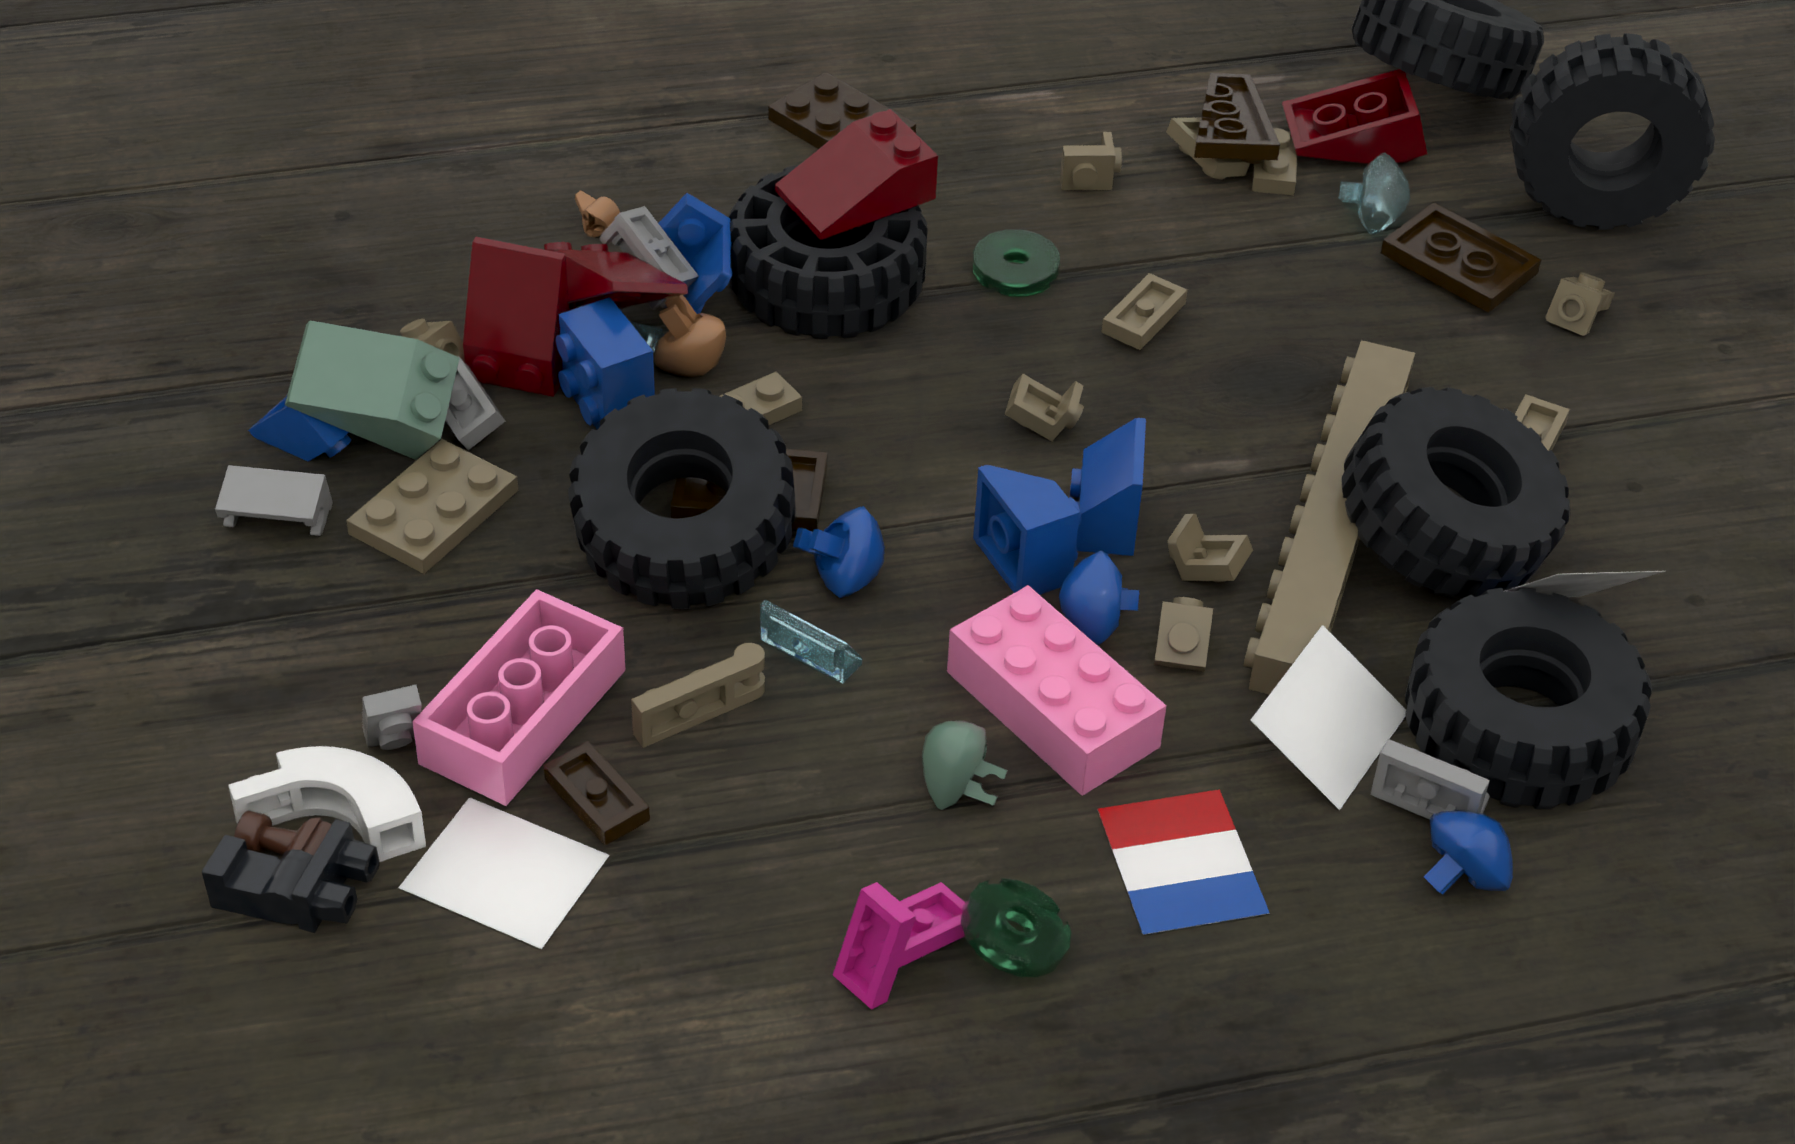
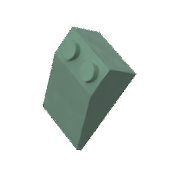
[285,320,460,460]

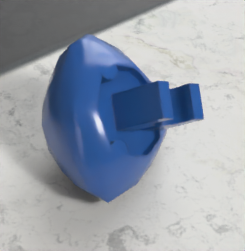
[793,506,885,598]
[1059,551,1139,646]
[1424,811,1513,894]

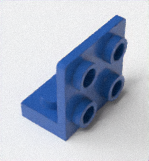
[658,193,732,314]

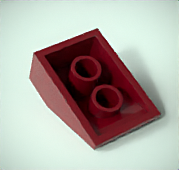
[1282,69,1428,166]
[775,109,938,240]
[463,237,569,397]
[544,242,688,311]

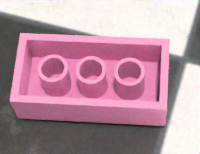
[947,585,1166,796]
[412,589,626,806]

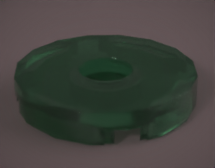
[973,230,1060,296]
[961,878,1071,977]

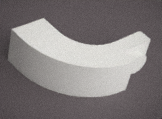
[228,746,426,862]

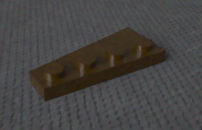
[1194,73,1280,164]

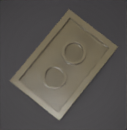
[346,439,518,574]

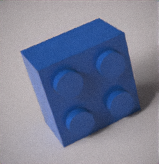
[556,297,655,430]

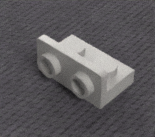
[1370,739,1490,819]

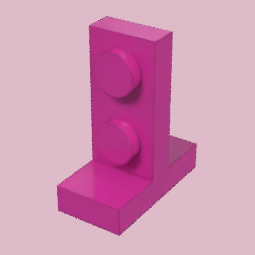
[833,882,980,1009]

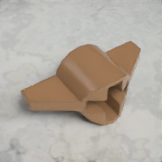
[575,190,620,237]

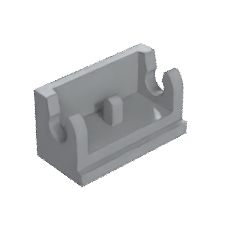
[599,206,699,310]
[215,465,333,536]

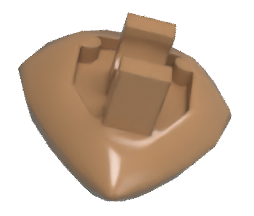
[653,295,726,377]

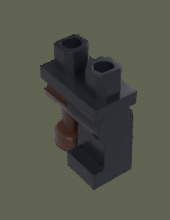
[202,810,380,933]

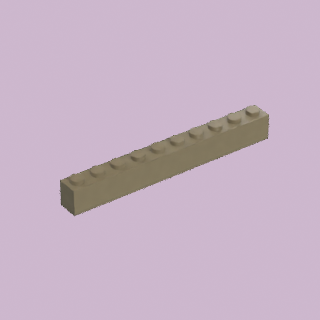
[1244,340,1415,695]

